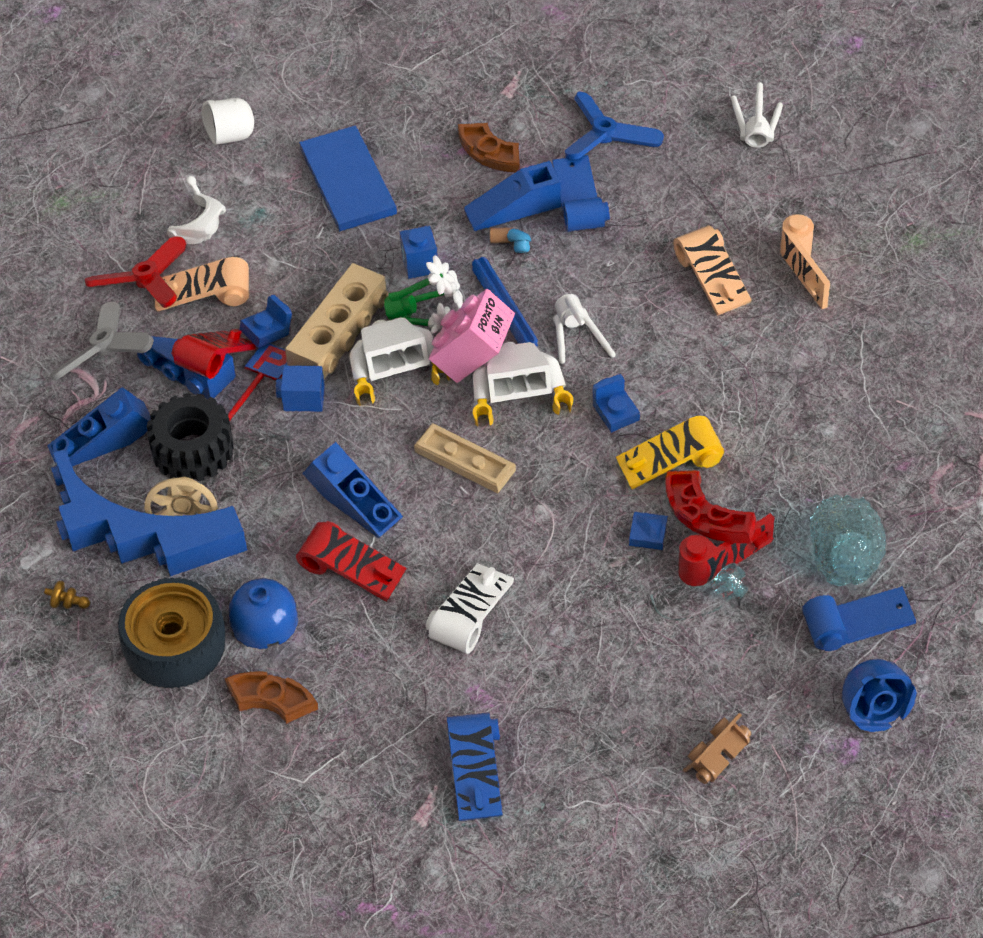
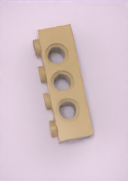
[285,263,388,379]

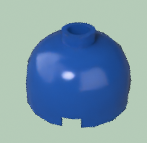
[228,578,298,649]
[841,659,917,732]

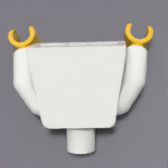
[350,317,450,406]
[472,342,573,427]

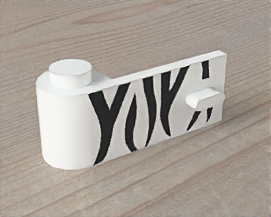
[426,563,514,654]

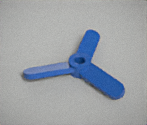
[565,91,664,160]

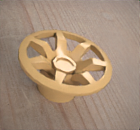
[144,477,218,516]

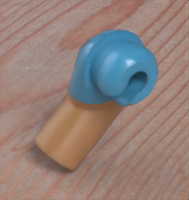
[490,227,532,253]

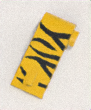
[616,416,724,490]

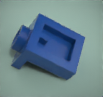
[239,294,292,348]
[593,374,640,432]

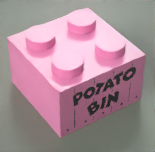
[429,289,515,383]

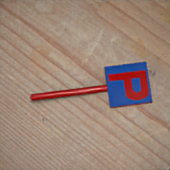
[228,344,288,421]

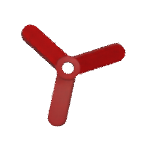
[85,236,186,308]

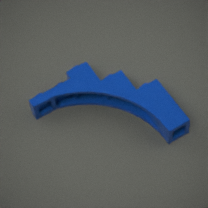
[51,449,247,576]

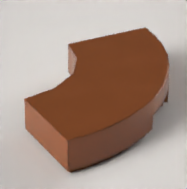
[458,123,520,172]
[224,671,318,724]

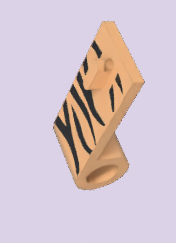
[780,214,830,309]
[673,225,751,316]
[155,257,249,311]

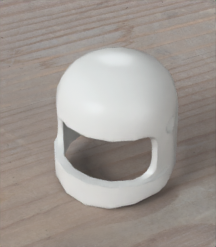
[201,98,254,145]

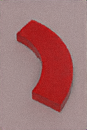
[665,471,756,544]

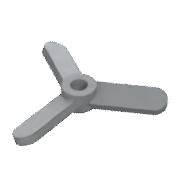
[50,302,154,381]

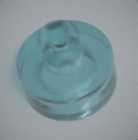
[711,562,748,599]

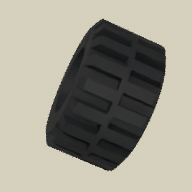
[147,393,234,482]

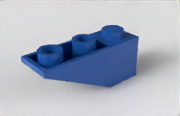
[464,161,561,231]
[137,336,236,399]
[47,387,151,466]
[302,442,403,538]

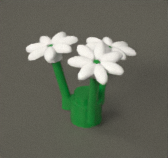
[384,255,463,335]

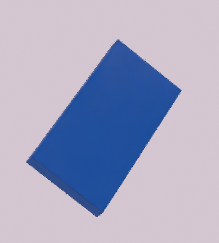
[299,125,397,232]

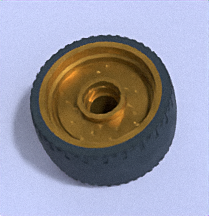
[118,578,225,688]

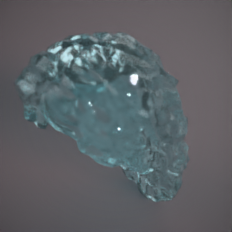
[810,494,887,586]

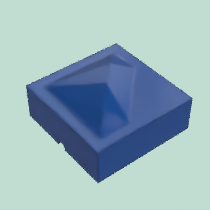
[629,512,668,550]

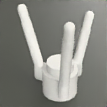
[731,82,783,148]
[553,294,615,364]

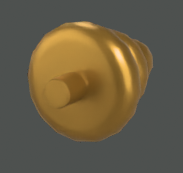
[44,581,90,609]

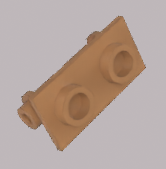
[683,713,752,784]

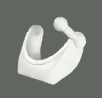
[167,176,226,244]

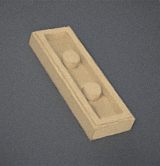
[414,423,516,494]

